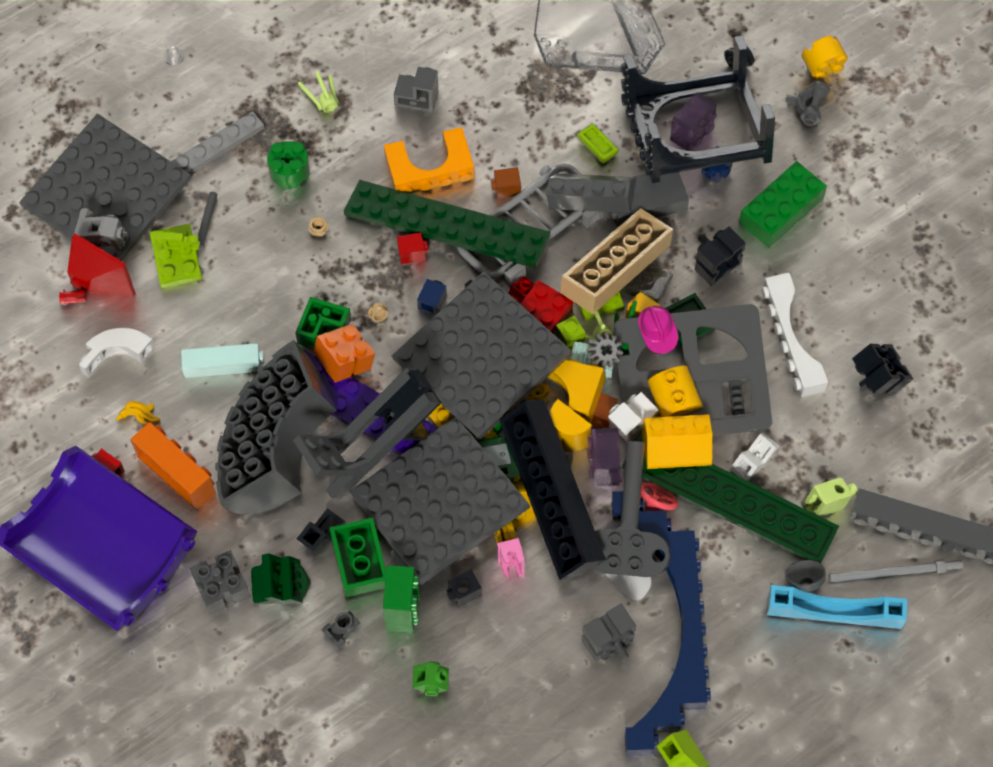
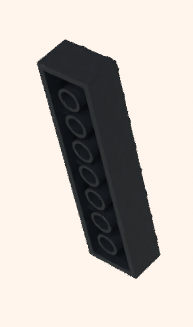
[499,399,606,580]

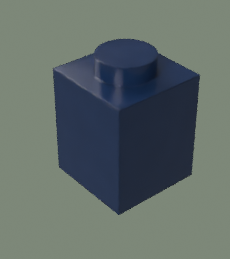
[417,279,447,315]

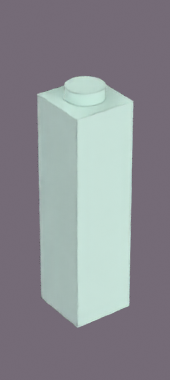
[181,343,264,378]

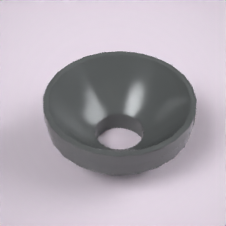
[785,560,826,593]

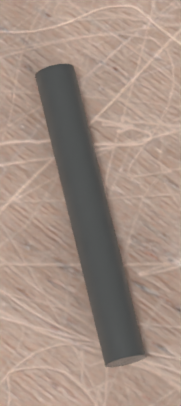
[198,192,218,248]

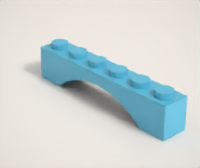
[767,585,907,629]

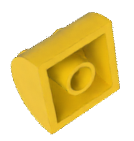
[648,366,703,417]
[550,399,592,452]

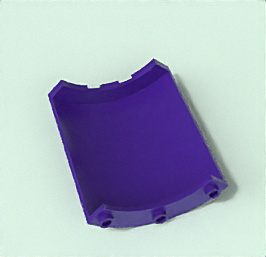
[0,446,198,631]

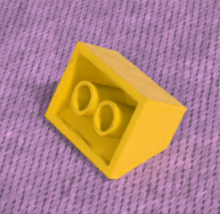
[641,414,712,469]

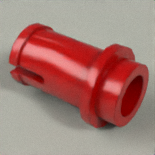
[59,289,86,306]

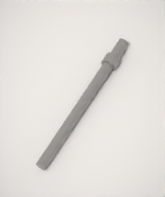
[829,559,963,582]

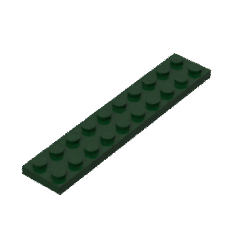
[344,179,551,269]
[622,429,839,563]

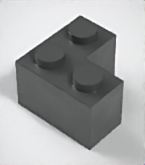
[394,67,439,112]

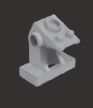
[74,208,128,251]

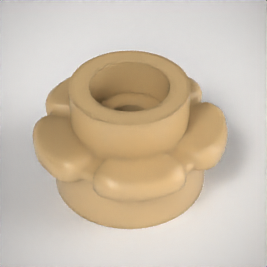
[309,217,329,237]
[368,303,388,322]

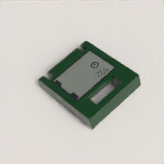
[476,436,520,483]

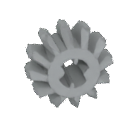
[586,332,623,369]

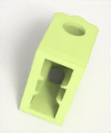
[802,478,858,518]

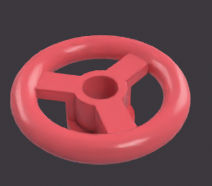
[641,482,679,511]

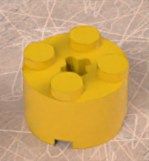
[801,35,848,81]

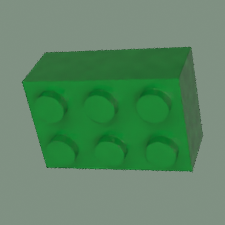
[329,518,386,598]
[383,566,421,633]

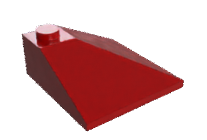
[67,234,136,297]

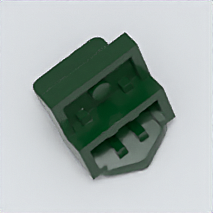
[251,553,311,605]

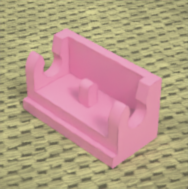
[497,538,525,578]

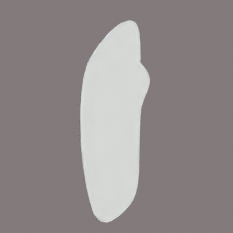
[603,521,651,601]

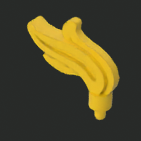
[116,401,161,425]

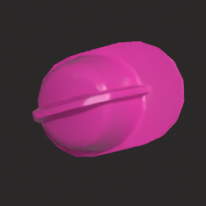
[638,306,679,354]

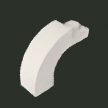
[79,328,155,378]

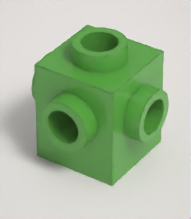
[412,661,449,696]

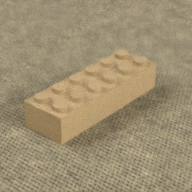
[560,208,673,314]

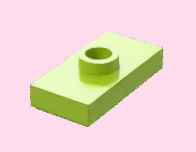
[577,123,619,164]

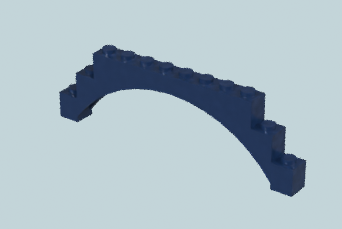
[611,491,711,756]

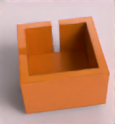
[313,324,375,383]

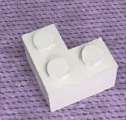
[608,392,660,442]

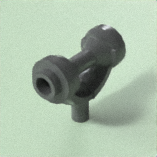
[786,80,830,126]

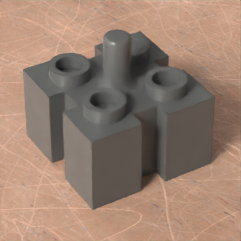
[189,550,251,615]
[582,603,637,662]

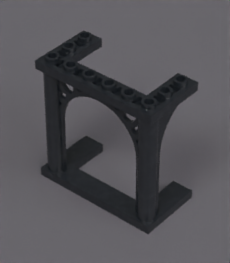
[621,35,775,183]

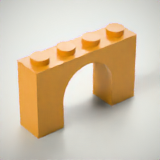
[384,127,475,193]

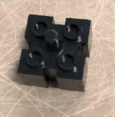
[694,226,746,286]
[852,343,914,394]

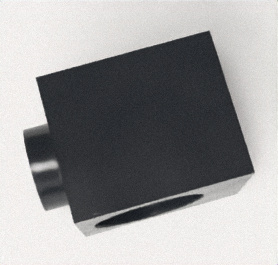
[446,569,482,607]

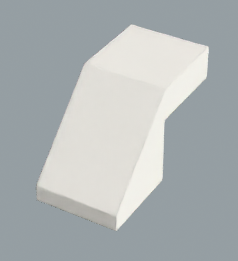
[730,432,780,481]

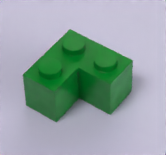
[295,297,351,349]

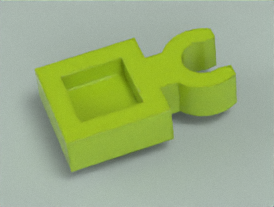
[162,231,200,251]

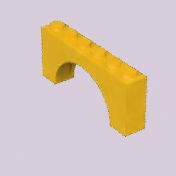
[547,360,606,423]

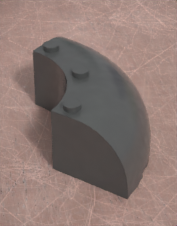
[215,340,337,515]

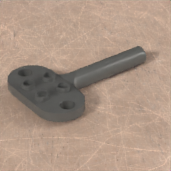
[593,441,671,577]

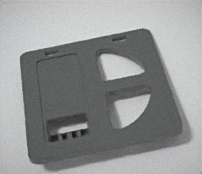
[614,304,772,441]

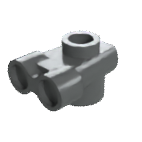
[321,611,361,649]

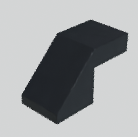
[296,508,346,552]

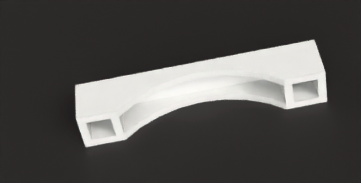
[761,273,828,397]

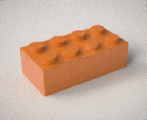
[130,422,216,511]

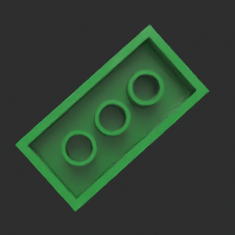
[739,161,827,248]

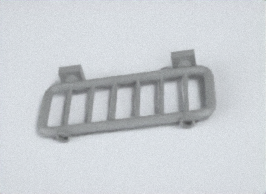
[457,163,603,288]

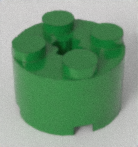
[267,141,310,189]

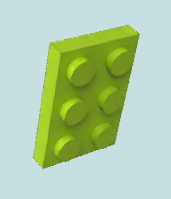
[150,223,202,289]

